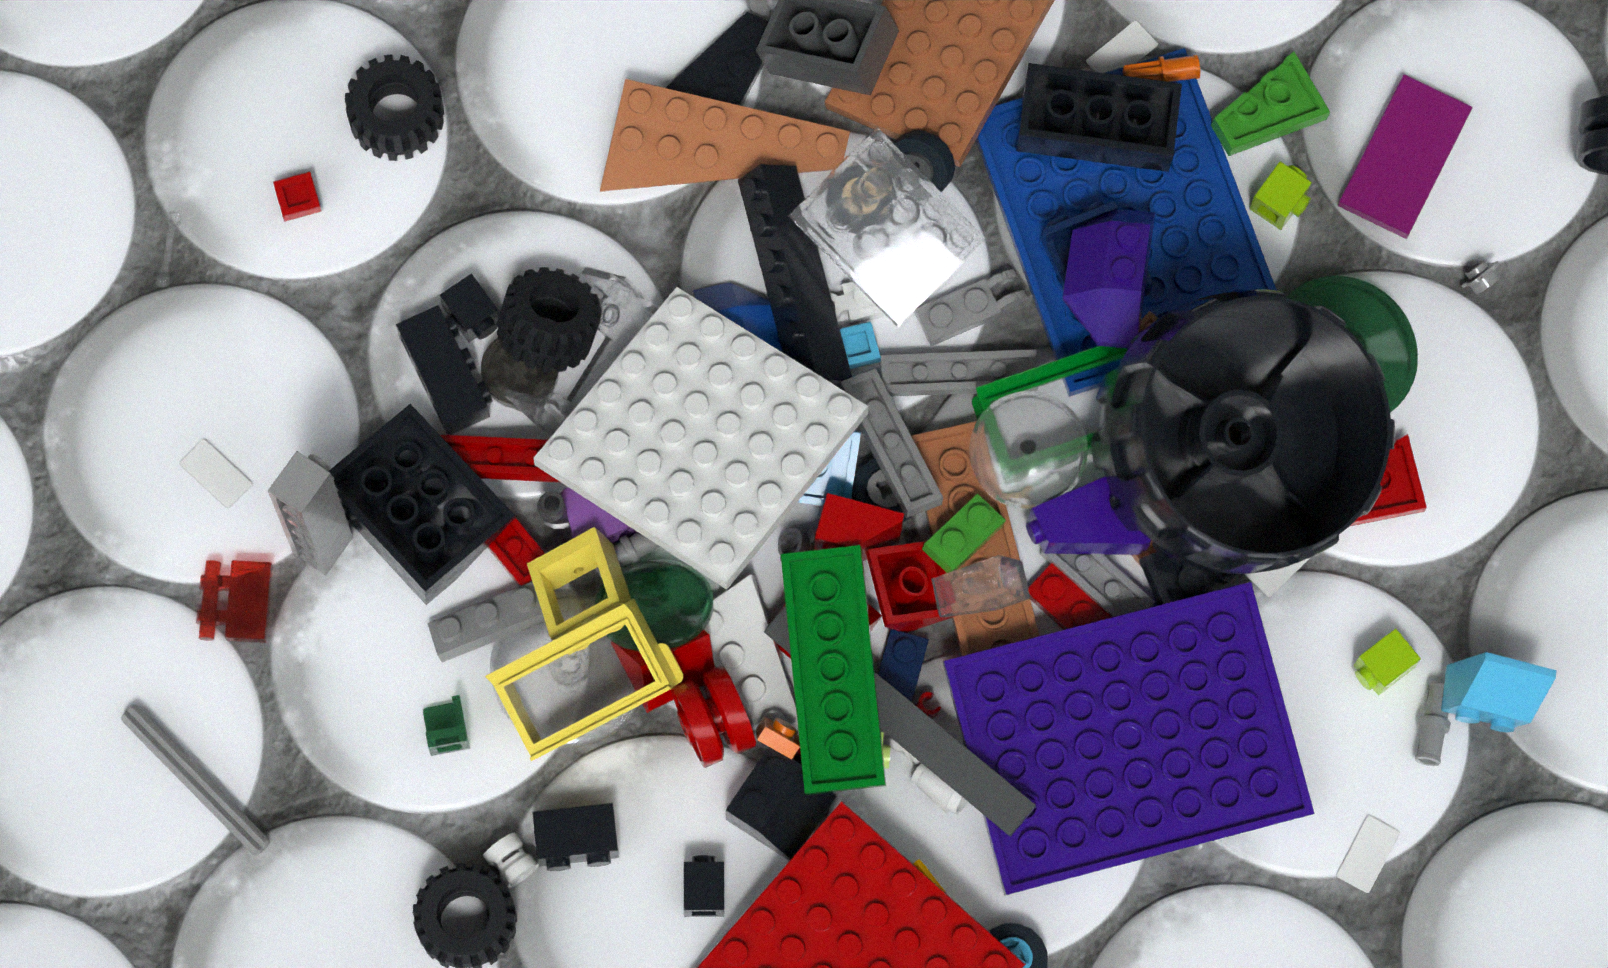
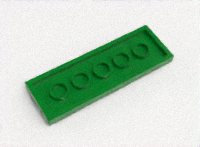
[781,545,886,795]

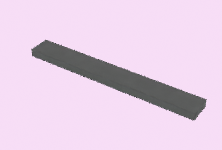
[764,606,1036,837]

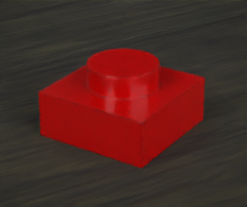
[273,172,322,222]

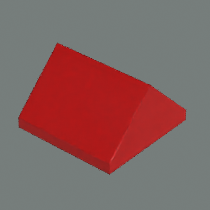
[865,541,959,633]
[611,609,715,713]

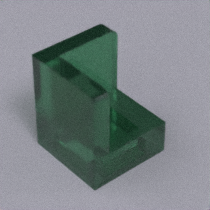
[423,695,470,756]

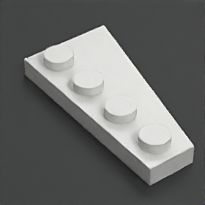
[689,574,799,735]

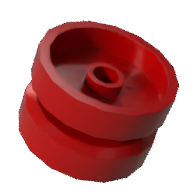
[671,665,756,768]

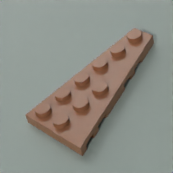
[600,79,850,192]

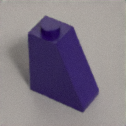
[1026,477,1151,555]

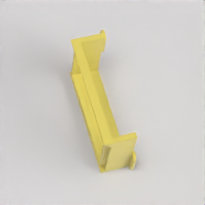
[485,598,684,761]

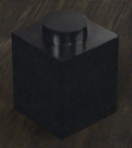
[440,273,499,343]
[684,855,724,917]

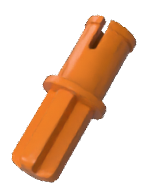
[1122,54,1200,82]

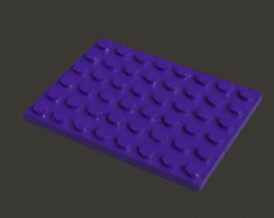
[943,582,1315,896]

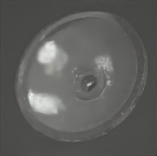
[969,391,1088,509]

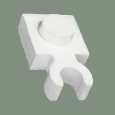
[830,276,888,325]

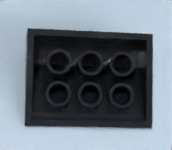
[328,404,515,605]

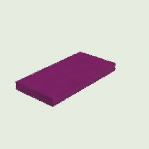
[1338,74,1473,239]

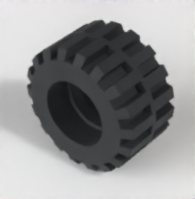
[345,54,444,161]
[496,267,602,373]
[412,863,517,968]

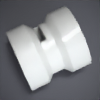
[483,832,539,888]

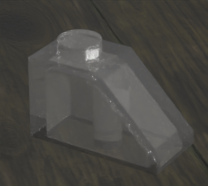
[931,555,1030,617]

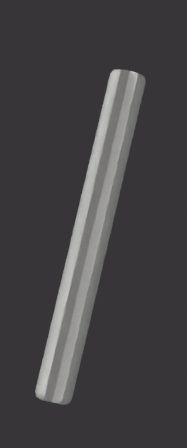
[121,705,270,856]

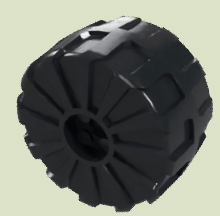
[1091,290,1395,574]

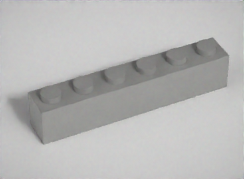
[268,451,353,576]

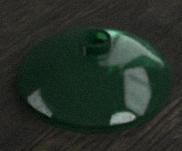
[594,559,714,651]

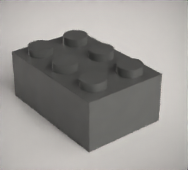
[756,0,899,96]

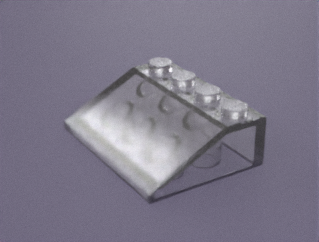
[788,127,986,326]

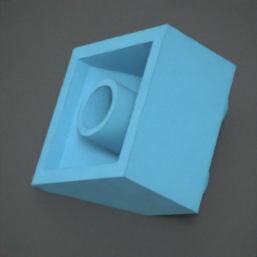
[1441,652,1557,732]

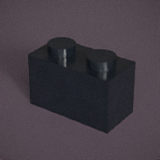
[532,803,619,871]

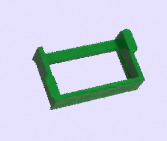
[972,346,1128,482]

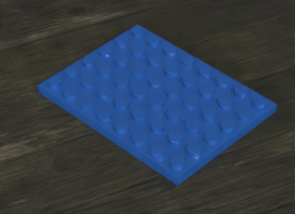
[976,48,1277,397]

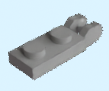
[914,269,1028,346]

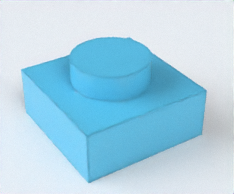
[840,322,881,369]

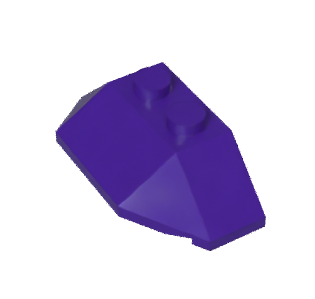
[1063,209,1155,349]

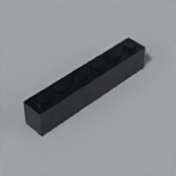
[738,164,852,387]

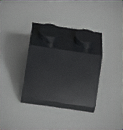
[726,747,836,861]

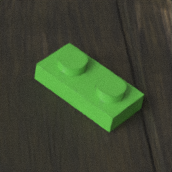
[922,494,1006,576]

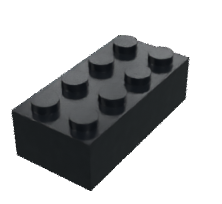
[1016,63,1182,172]

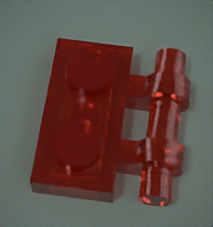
[196,560,273,643]

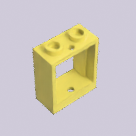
[527,527,631,655]

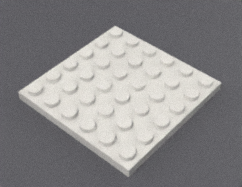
[533,287,868,589]

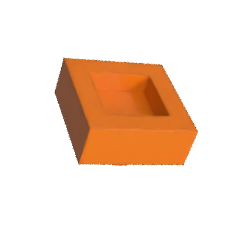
[756,716,800,760]

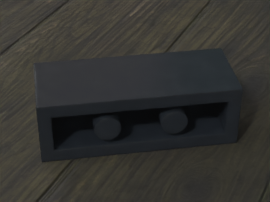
[396,305,493,435]

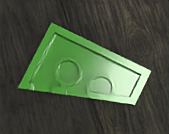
[1211,51,1330,156]

